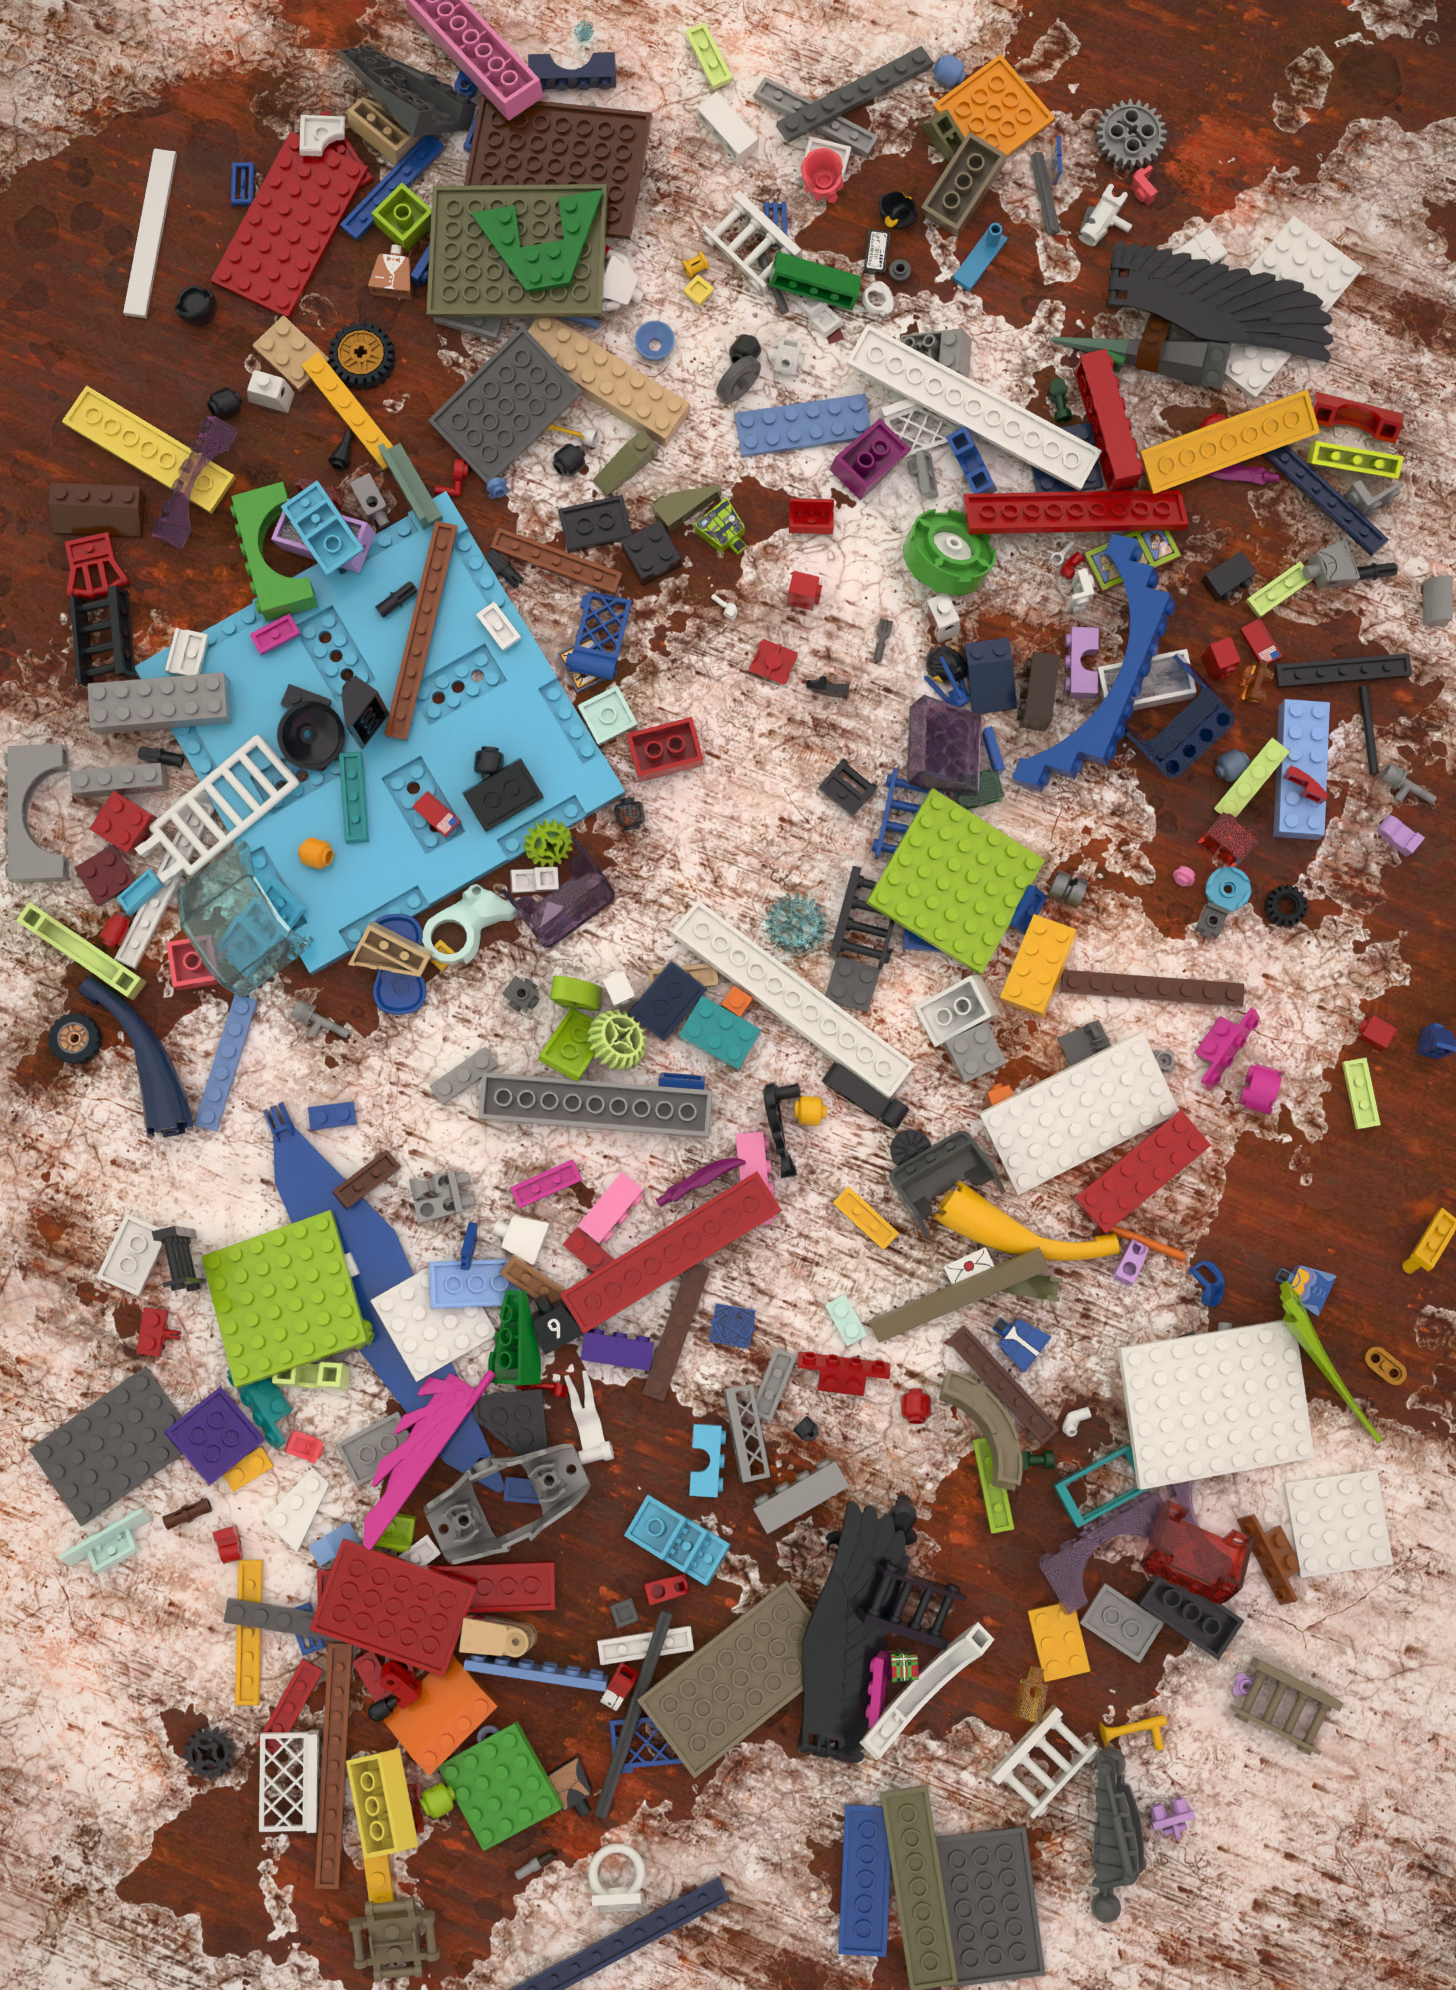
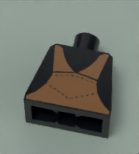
[546,1753,593,1817]

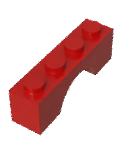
[1312,392,1403,444]

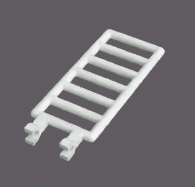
[135,735,299,885]

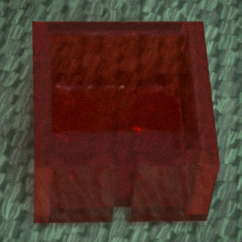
[1198,812,1259,867]

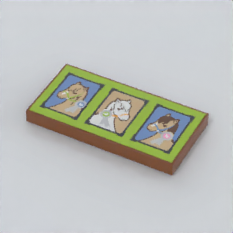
[1082,530,1182,594]

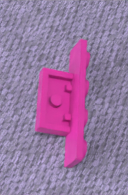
[1195,1008,1260,1091]

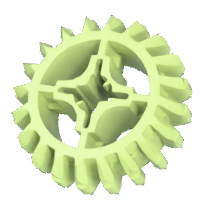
[587,1009,648,1071]

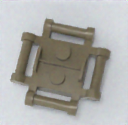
[348,1897,440,1982]

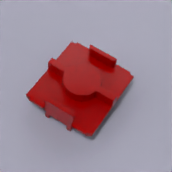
[749,639,798,685]

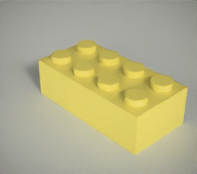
[346,1748,418,1859]

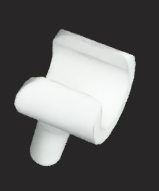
[1050,540,1074,567]
[711,594,738,620]

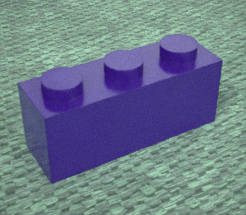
[580,1328,654,1371]

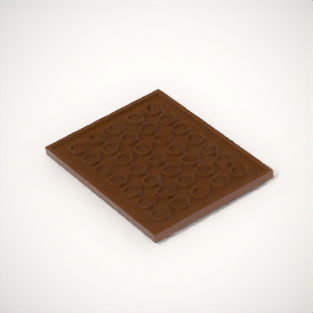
[464,95,653,240]

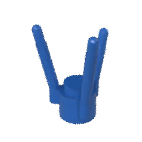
[924,656,970,710]

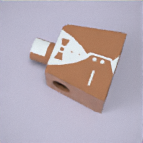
[368,245,413,300]

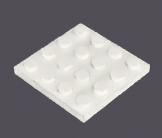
[370,1254,496,1382]
[1283,1469,1393,1578]

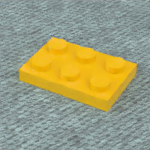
[1027,1600,1090,1682]

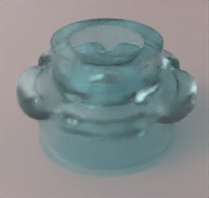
[574,20,594,42]

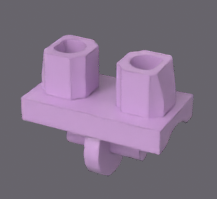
[1148,1796,1195,1840]

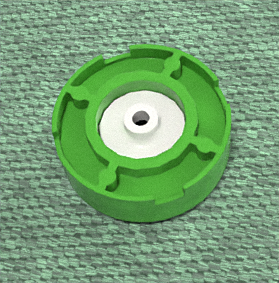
[903,509,996,595]

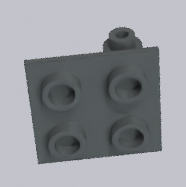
[1057,1020,1111,1066]

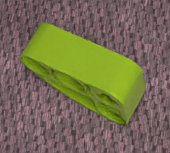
[550,976,603,1011]

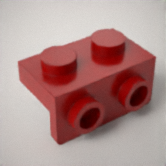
[789,498,834,534]

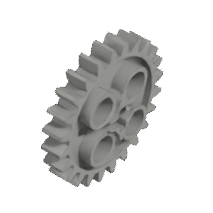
[1095,99,1167,170]

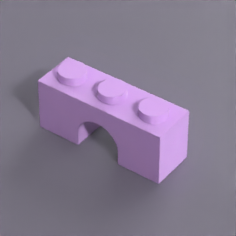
[1064,627,1099,699]

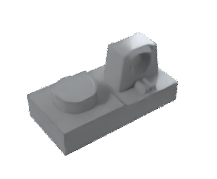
[907,449,939,499]

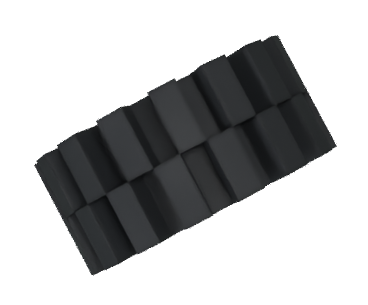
[1264,884,1308,928]

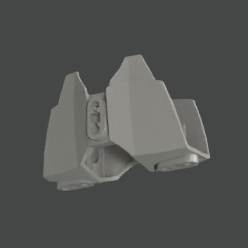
[423,1444,591,1565]

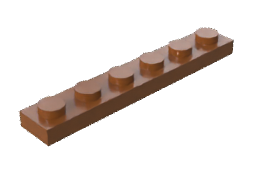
[490,527,623,596]

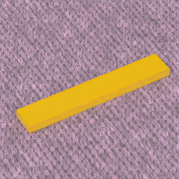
[235,1560,263,1705]

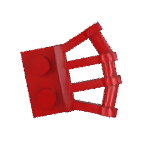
[64,532,131,600]

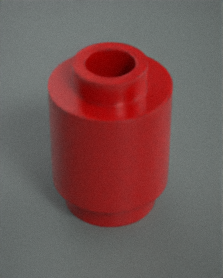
[99,913,130,949]

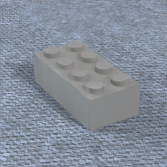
[752,1458,849,1534]

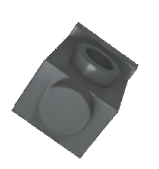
[1195,902,1230,939]

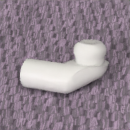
[1062,1407,1091,1437]

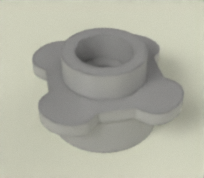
[1153,1050,1175,1072]

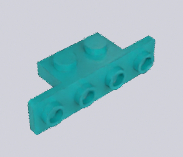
[227,1369,293,1450]

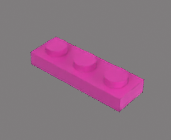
[510,1159,583,1209]
[866,1651,890,1728]

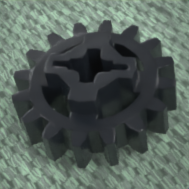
[183,1725,236,1780]

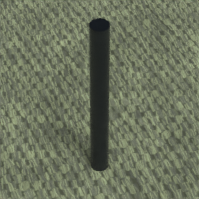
[1359,686,1379,775]

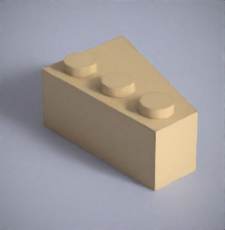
[347,97,423,165]
[348,921,434,977]

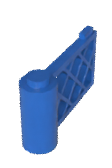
[565,591,632,680]
[610,1716,682,1773]

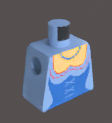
[1275,1265,1336,1316]

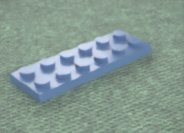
[735,394,871,458]
[463,1653,609,1692]

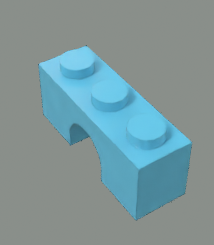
[689,1423,726,1497]

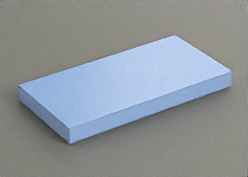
[428,1259,522,1309]

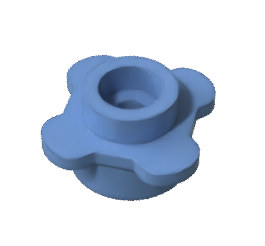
[486,477,509,499]

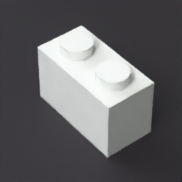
[603,970,636,1010]

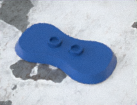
[373,914,427,1015]

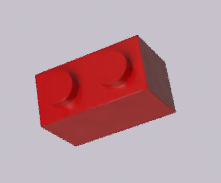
[787,571,823,611]
[1201,637,1241,681]

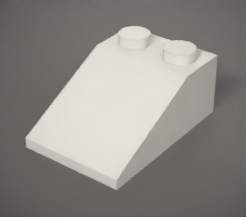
[915,974,1001,1047]

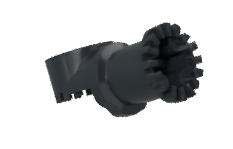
[793,1416,818,1441]

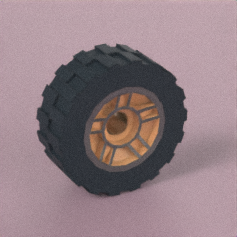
[48,1013,103,1065]

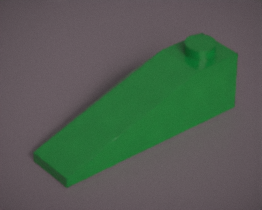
[488,1290,541,1385]

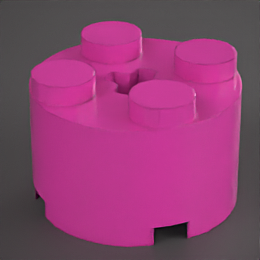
[1239,1063,1283,1115]

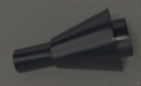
[328,430,354,471]

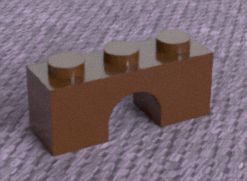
[1135,314,1172,373]

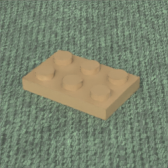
[252,315,330,392]

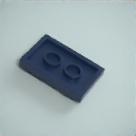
[628,960,707,1041]

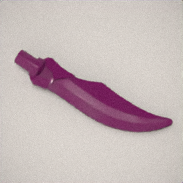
[1206,464,1279,486]
[656,1158,746,1207]

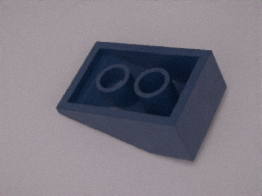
[962,637,1017,715]

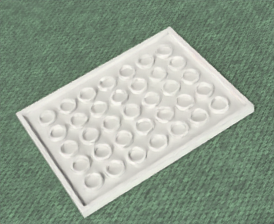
[1118,1320,1315,1490]

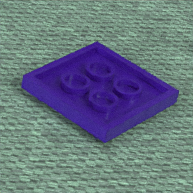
[164,1386,265,1486]

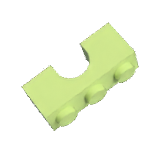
[272,1362,351,1391]

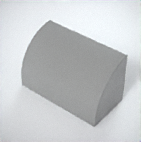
[1423,575,1453,626]

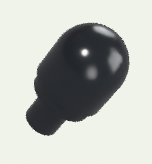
[368,1696,397,1722]

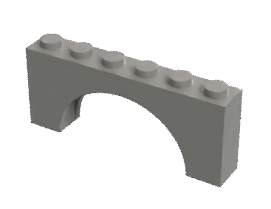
[4,744,69,884]

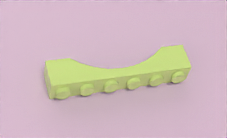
[16,902,147,1000]

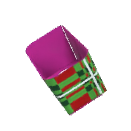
[885,1648,919,1682]

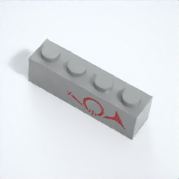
[70,763,168,799]

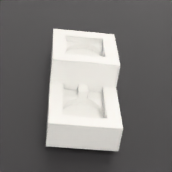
[797,296,843,338]
[510,867,559,894]

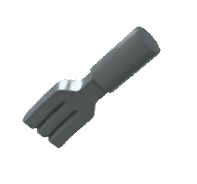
[873,618,893,662]

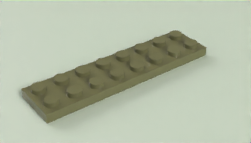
[880,1785,958,1990]

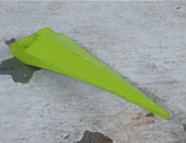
[1280,1280,1383,1443]

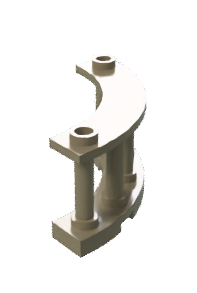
[939,1369,1023,1492]

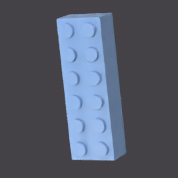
[1273,699,1330,840]

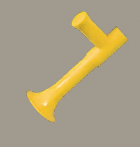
[1099,1715,1167,1750]

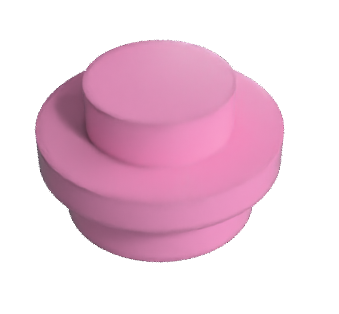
[1173,866,1195,887]

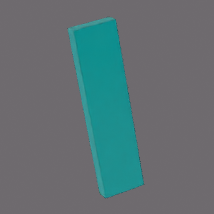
[339,751,369,843]

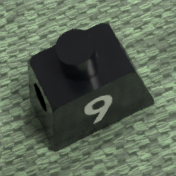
[532,1294,584,1355]

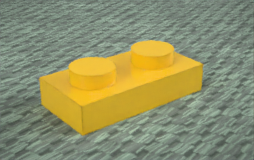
[223,1446,274,1492]

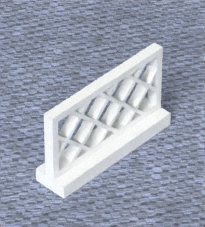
[879,398,973,459]
[259,1730,319,1833]

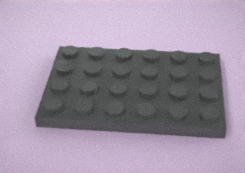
[428,326,584,484]
[29,1366,182,1526]
[936,1825,1045,1988]

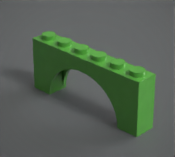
[230,482,318,621]

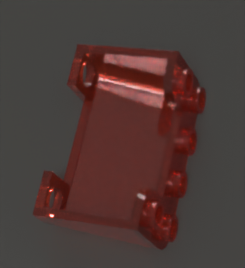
[1140,1499,1254,1604]

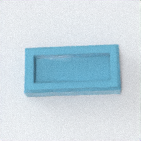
[116,868,164,916]

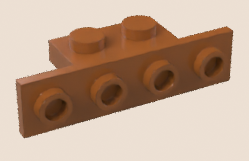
[1237,1514,1300,1605]

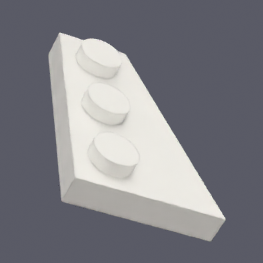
[264,1467,330,1552]

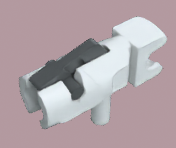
[1078,184,1133,246]

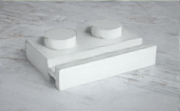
[165,628,209,676]

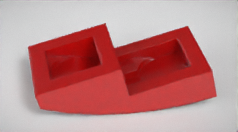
[1283,765,1328,804]

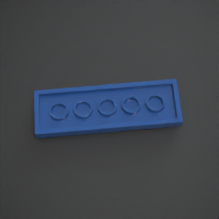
[838,1804,891,1957]

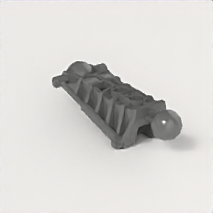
[1091,1747,1146,1924]

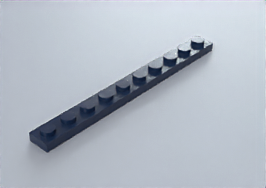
[508,1876,730,1990]

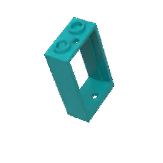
[1052,1445,1150,1528]

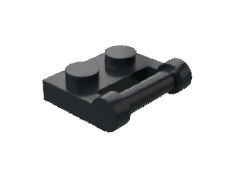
[818,758,878,817]

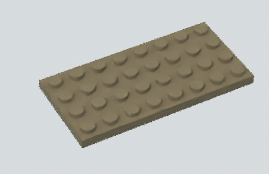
[636,1580,812,1779]

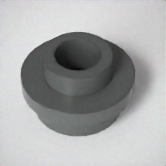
[889,259,911,282]

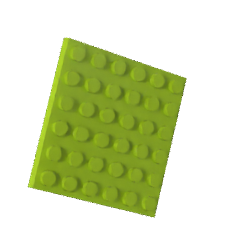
[865,788,1045,975]
[201,1210,369,1389]

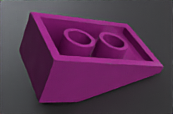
[829,419,911,500]

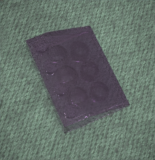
[907,695,981,794]

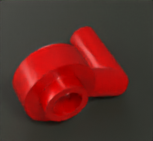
[434,459,469,497]

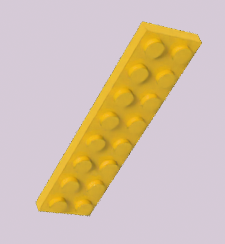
[1138,390,1320,494]

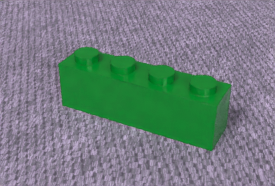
[769,252,861,311]

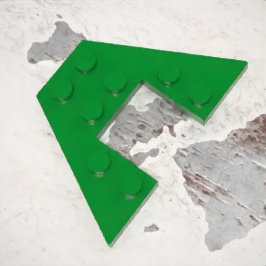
[472,190,604,293]

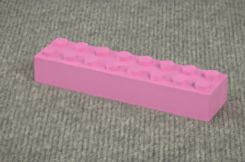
[405,0,544,121]

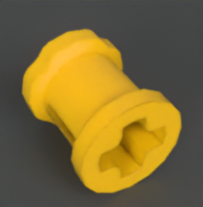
[681,251,710,279]

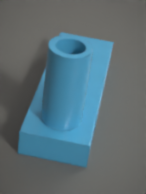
[952,223,1008,292]

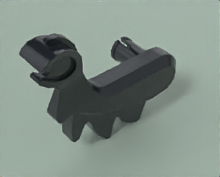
[763,1082,801,1178]
[825,1495,917,1554]

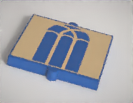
[1051,136,1062,185]

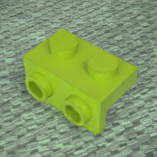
[369,1509,417,1552]

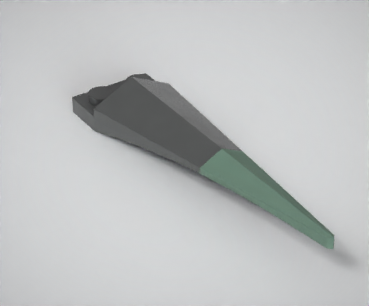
[1051,337,1232,389]

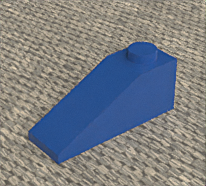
[1416,1023,1456,1060]

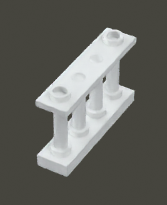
[702,190,803,294]
[989,1704,1098,1819]

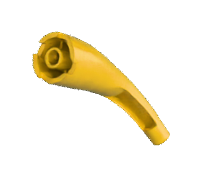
[933,1180,1120,1261]

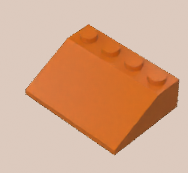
[383,1653,500,1776]

